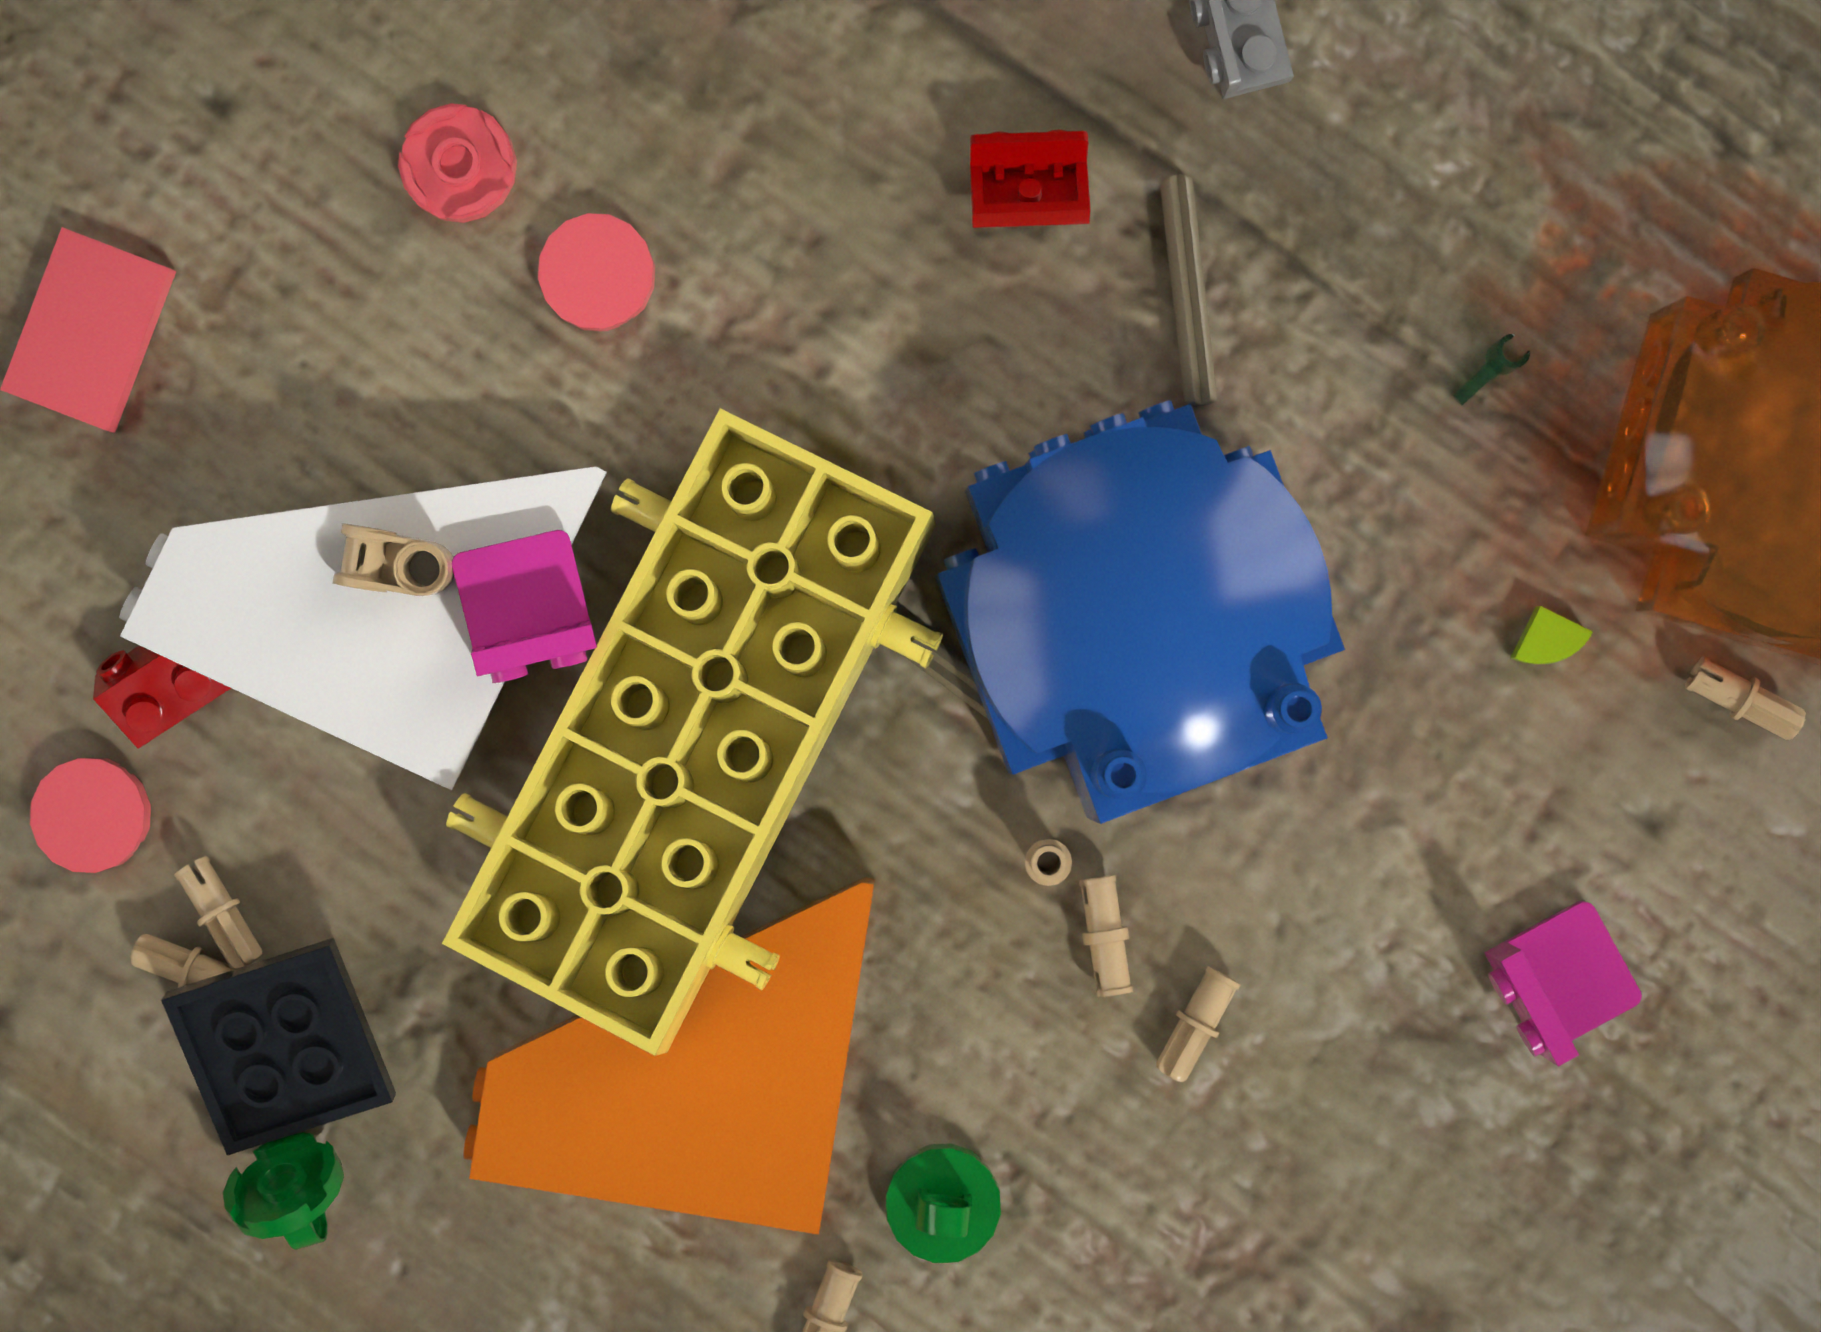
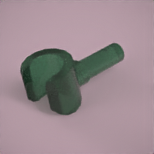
[1452,334,1530,406]

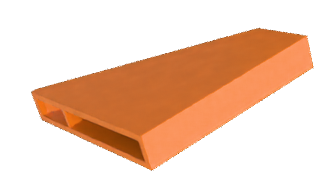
[463,877,875,1235]

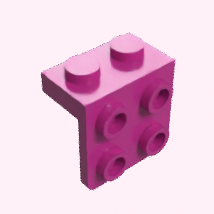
[452,530,597,683]
[1484,901,1642,1067]

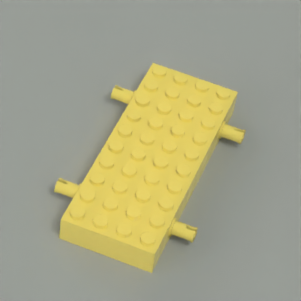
[442,408,943,1056]

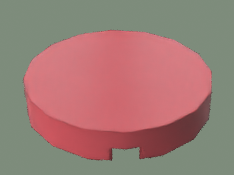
[398,103,517,223]
[538,213,655,331]
[30,757,151,873]

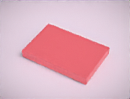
[0,227,176,433]

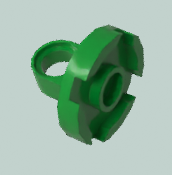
[223,1132,344,1250]
[886,1143,1001,1263]

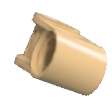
[332,523,454,596]

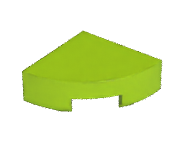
[1510,606,1593,664]

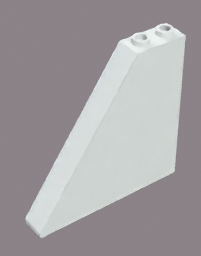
[119,467,607,790]

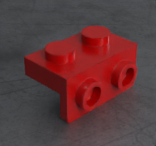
[970,129,1091,228]
[93,645,231,749]

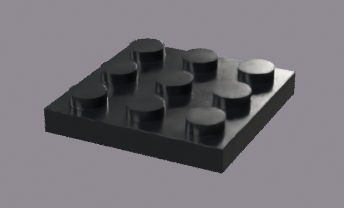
[161,937,396,1156]

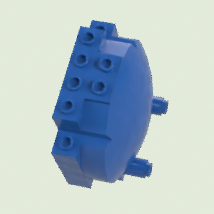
[935,400,1345,824]

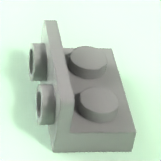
[1189,0,1294,99]

